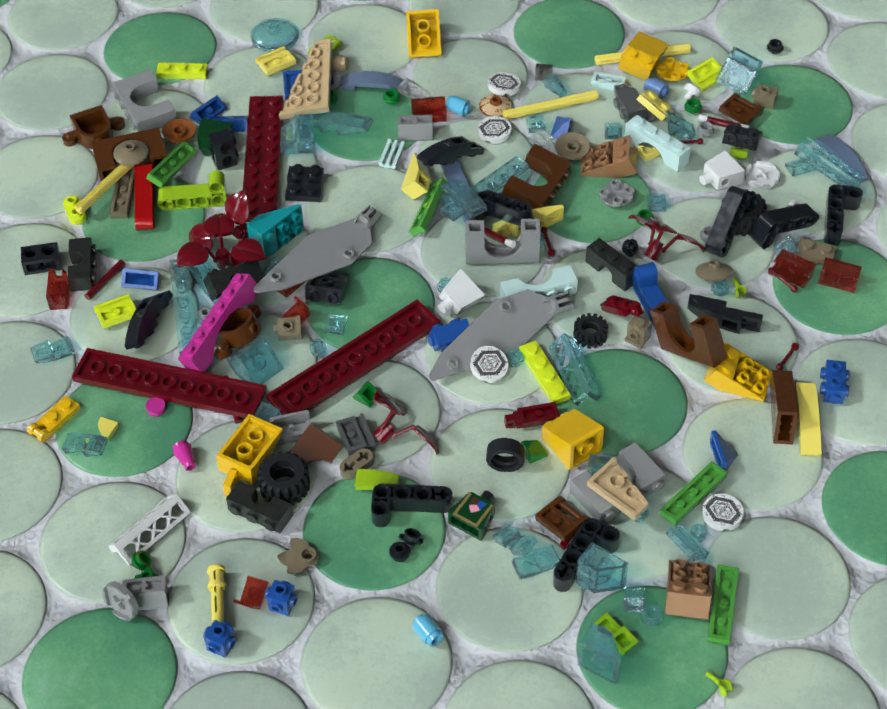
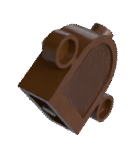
[62,105,125,149]
[215,305,262,360]

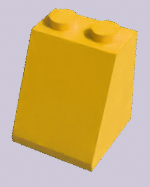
[542,408,604,470]

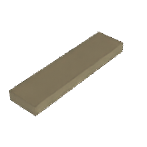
[109,164,135,219]

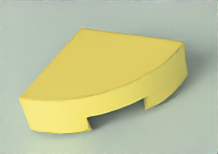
[637,145,660,161]
[98,417,119,441]

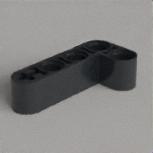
[824,184,863,246]
[705,186,759,258]
[465,190,535,227]
[750,203,819,249]
[371,484,453,527]
[553,518,620,592]

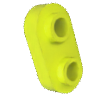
[63,196,87,225]

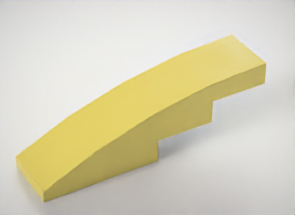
[493,205,564,237]
[795,382,822,456]

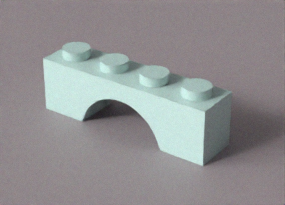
[625,115,691,172]
[500,265,578,298]

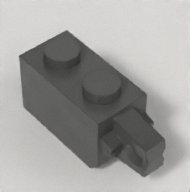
[613,84,647,123]

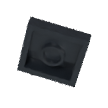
[722,124,763,151]
[285,164,325,202]
[305,272,350,304]

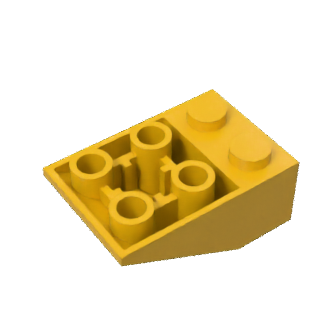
[704,342,772,402]

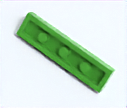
[146,141,198,188]
[409,177,447,237]
[660,461,728,526]
[707,564,739,645]

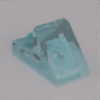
[666,110,696,140]

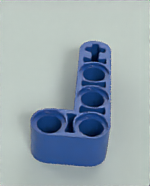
[633,262,667,330]

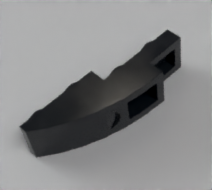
[417,136,484,167]
[125,290,174,350]
[687,294,763,334]

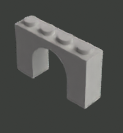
[112,70,177,132]
[465,219,540,264]
[570,442,666,522]

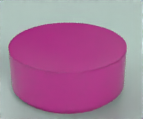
[146,397,166,417]

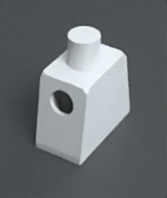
[699,150,745,190]
[438,269,485,315]

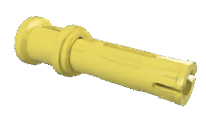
[207,564,227,624]

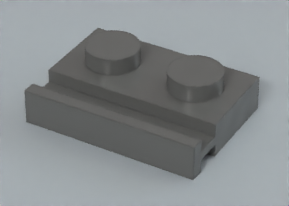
[335,413,376,456]

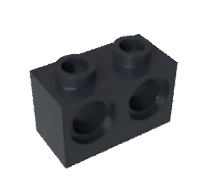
[208,129,239,170]
[21,242,62,275]

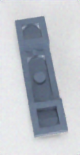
[338,71,407,95]
[814,134,868,185]

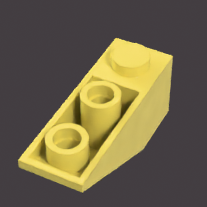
[401,152,431,200]

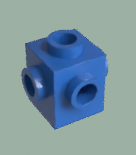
[265,580,298,616]
[203,620,236,658]

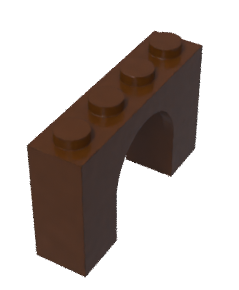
[91,127,167,181]
[502,143,571,209]
[650,301,728,368]

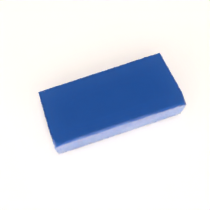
[190,95,227,124]
[213,116,248,132]

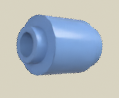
[643,78,670,99]

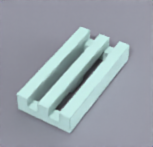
[591,71,627,91]
[379,139,405,169]

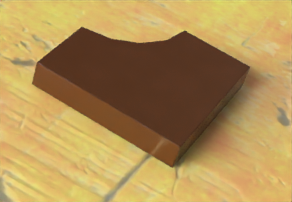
[290,423,343,464]

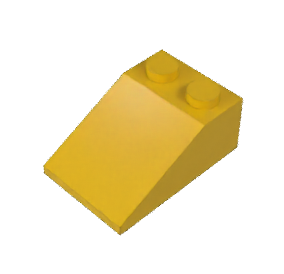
[406,9,442,58]
[618,31,669,81]
[216,414,283,485]

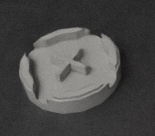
[102,581,139,621]

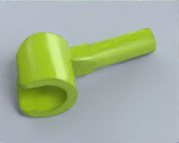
[733,277,747,298]
[705,671,733,697]

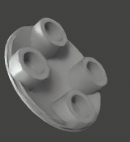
[599,179,635,207]

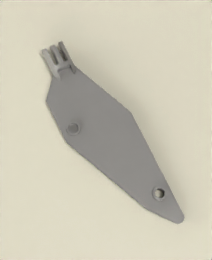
[253,205,382,293]
[429,290,575,381]

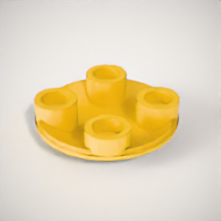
[656,57,689,81]

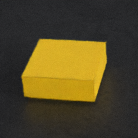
[223,469,239,497]

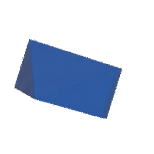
[549,116,573,143]
[121,268,159,290]
[709,430,738,471]

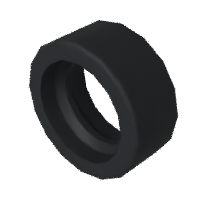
[486,438,525,472]

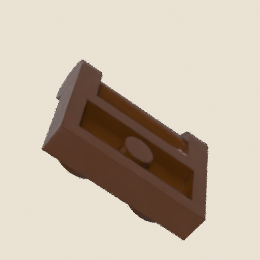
[719,92,764,125]
[535,496,590,542]

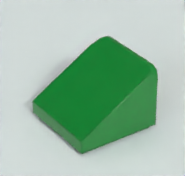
[352,381,377,408]
[521,440,548,464]

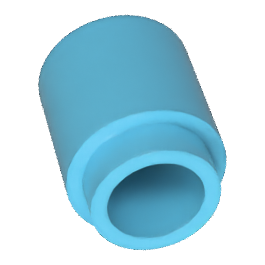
[445,95,472,117]
[412,614,444,647]

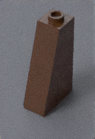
[770,370,798,444]

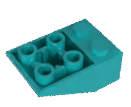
[247,204,304,259]

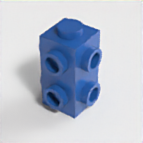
[428,318,469,352]
[820,360,849,404]

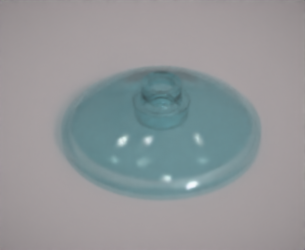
[251,18,299,52]

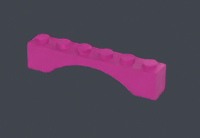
[178,273,258,372]

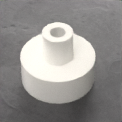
[683,83,701,100]

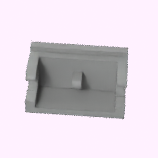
[398,115,433,141]
[269,410,312,446]
[122,576,168,610]

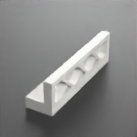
[108,493,191,565]

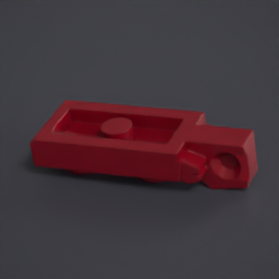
[600,295,644,317]
[504,402,560,428]

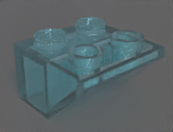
[716,46,763,96]
[281,114,315,155]

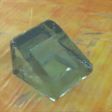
[604,123,622,140]
[623,587,646,612]

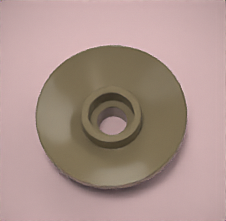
[555,132,590,161]
[113,140,149,166]
[695,260,733,281]

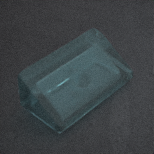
[785,155,825,177]

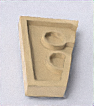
[587,457,649,521]

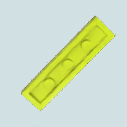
[519,341,571,405]

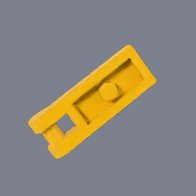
[27,395,81,442]

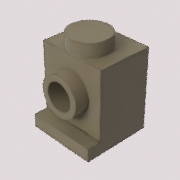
[751,84,779,110]
[274,315,302,341]
[625,316,652,349]

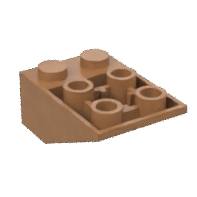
[581,135,638,178]
[665,559,711,619]

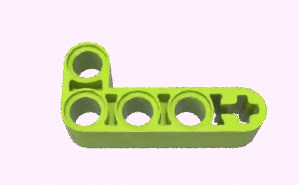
[157,170,227,210]

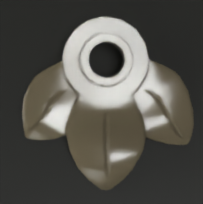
[277,538,319,574]

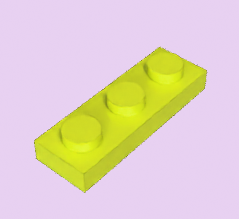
[156,62,208,80]

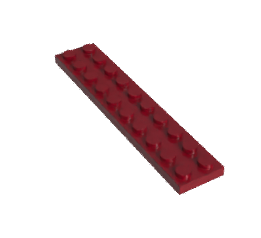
[243,96,284,222]
[266,300,441,415]
[72,348,267,418]

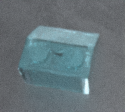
[226,336,284,384]
[576,542,628,593]
[578,623,621,685]

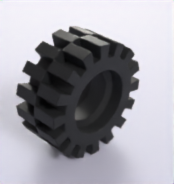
[573,313,608,349]

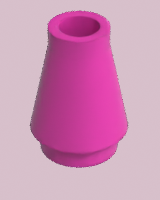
[173,440,197,471]

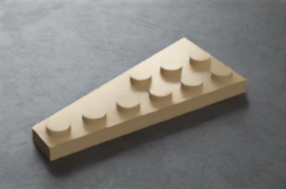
[279,38,332,120]

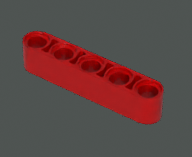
[134,163,155,231]

